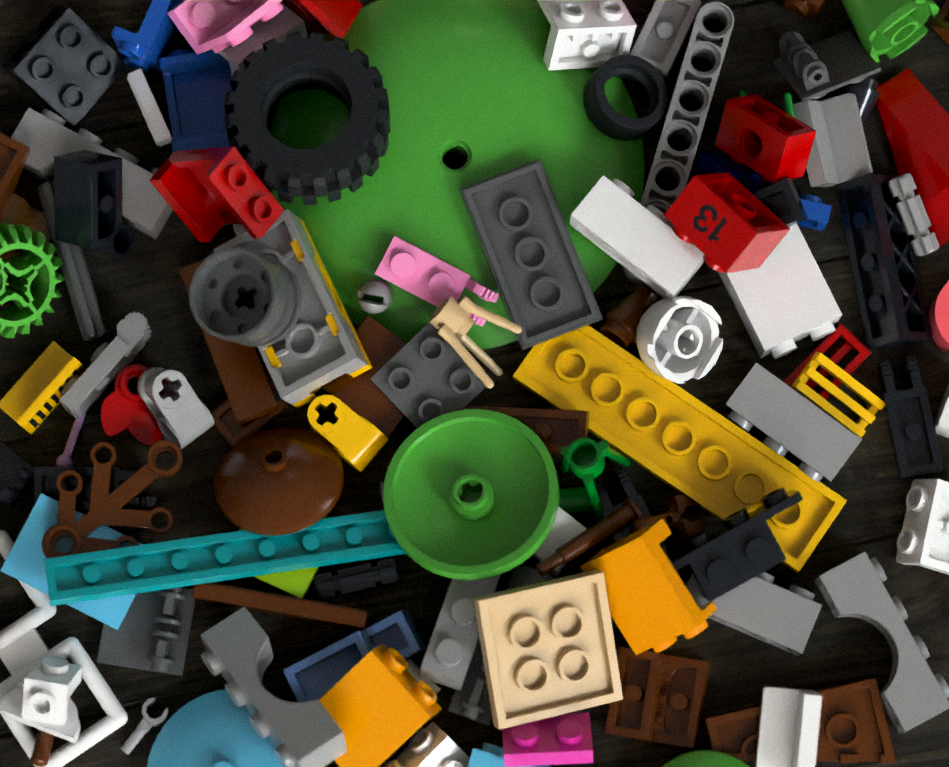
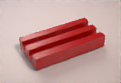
[784,323,872,403]

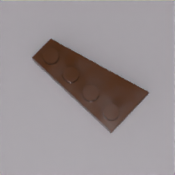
[704,676,896,763]

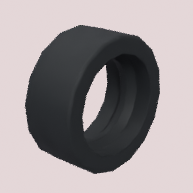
[583,54,668,141]

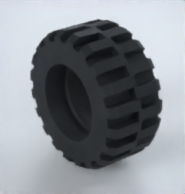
[224,31,390,205]

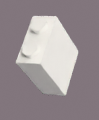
[718,223,842,359]

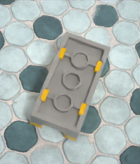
[213,209,373,408]

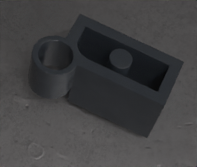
[54,150,134,258]

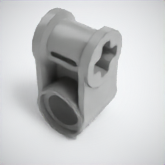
[137,367,215,450]

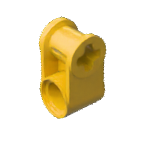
[307,394,389,472]

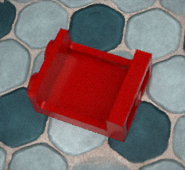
[149,146,284,242]

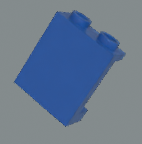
[111,0,183,72]
[159,49,232,152]

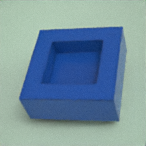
[797,194,832,232]

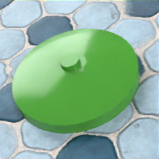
[383,409,559,580]

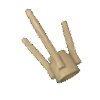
[428,295,522,389]

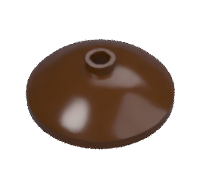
[214,426,344,536]

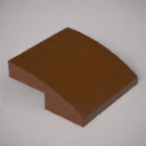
[321,314,406,437]
[605,647,711,750]

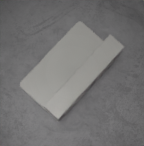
[793,93,873,187]

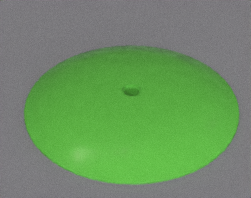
[270,0,645,352]

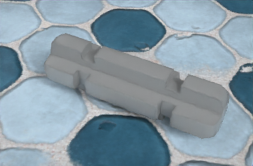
[888,173,939,256]

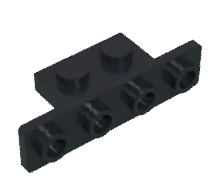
[664,487,803,602]

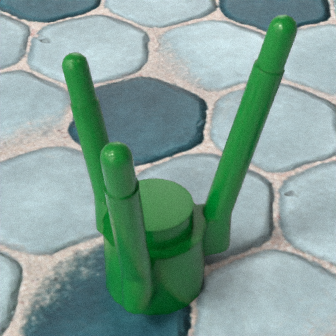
[560,438,631,522]

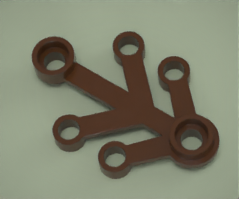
[42,440,183,558]

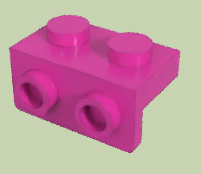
[502,712,593,767]

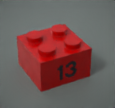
[663,172,790,274]

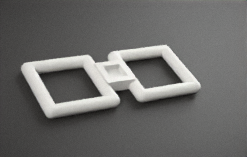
[0,530,128,767]

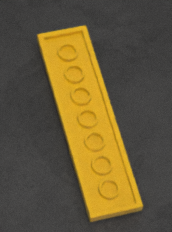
[512,325,847,573]

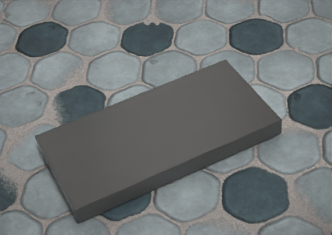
[460,159,603,351]

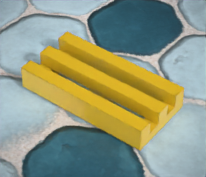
[791,352,885,438]

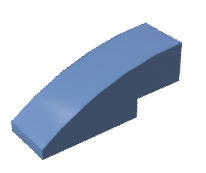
[283,610,427,703]

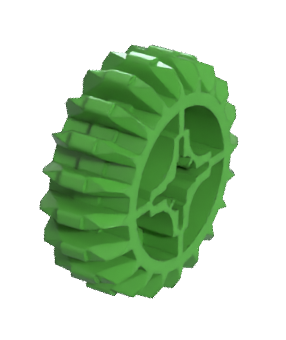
[0,222,65,339]

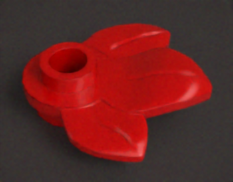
[100,364,167,447]

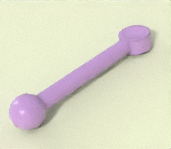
[56,413,86,465]

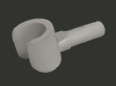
[120,697,168,755]

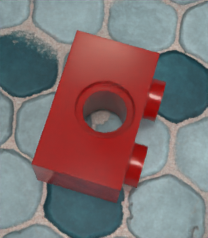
[715,94,816,184]

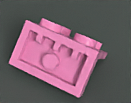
[167,0,284,55]

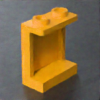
[580,518,717,655]
[319,644,441,767]

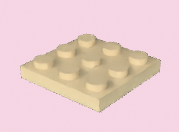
[473,569,623,730]

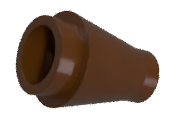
[599,285,657,349]

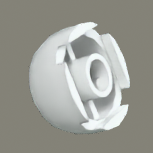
[636,296,723,384]

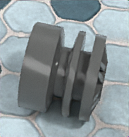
[189,248,302,347]

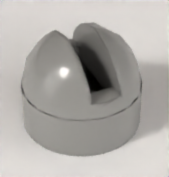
[357,279,393,314]

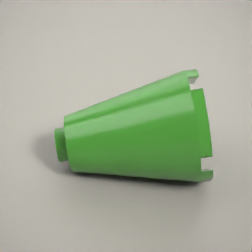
[841,0,939,62]

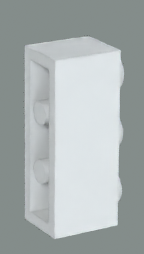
[569,175,704,299]

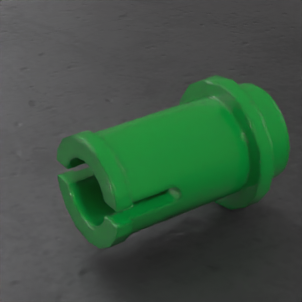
[558,485,591,514]

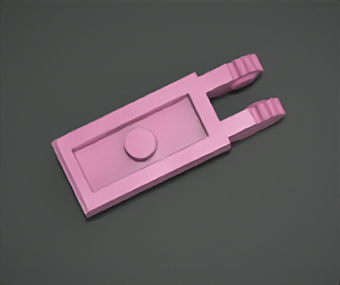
[375,235,500,327]

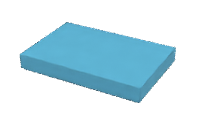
[0,493,143,630]

